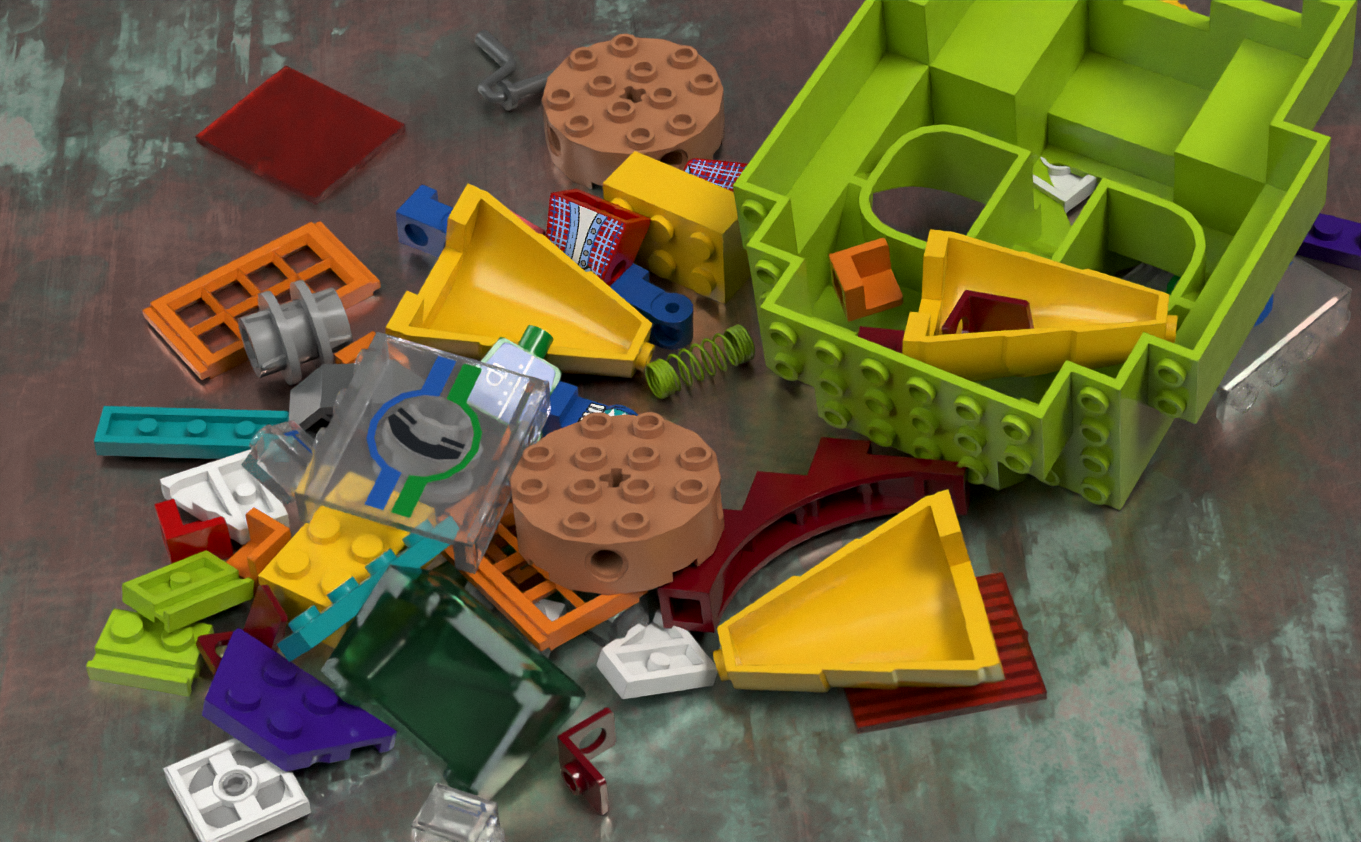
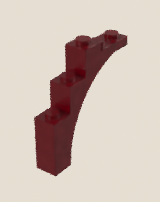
[657,437,971,633]

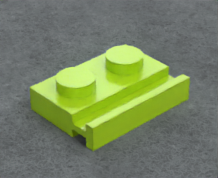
[122,550,254,633]
[86,608,214,697]

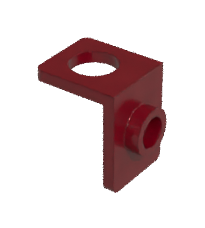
[942,290,1034,335]
[196,584,288,676]
[557,707,616,816]

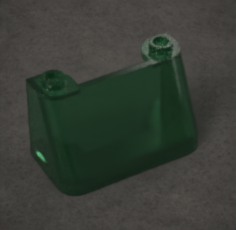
[321,565,586,806]

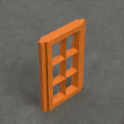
[440,502,648,652]

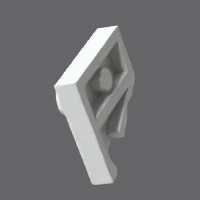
[160,449,290,545]
[596,608,718,699]

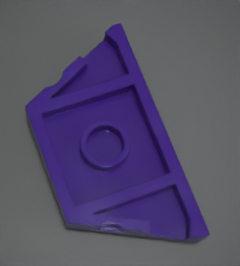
[202,628,397,772]

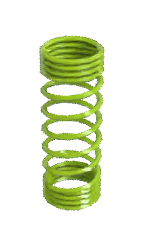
[645,324,755,400]

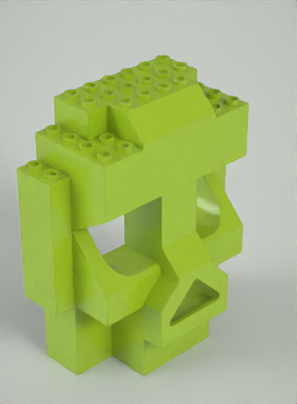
[733,0,1358,510]

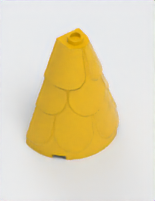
[385,183,655,378]
[902,229,1178,382]
[713,489,1005,693]

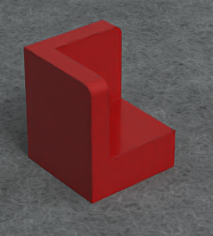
[154,498,234,564]

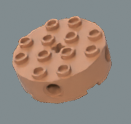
[542,34,725,189]
[510,412,724,595]

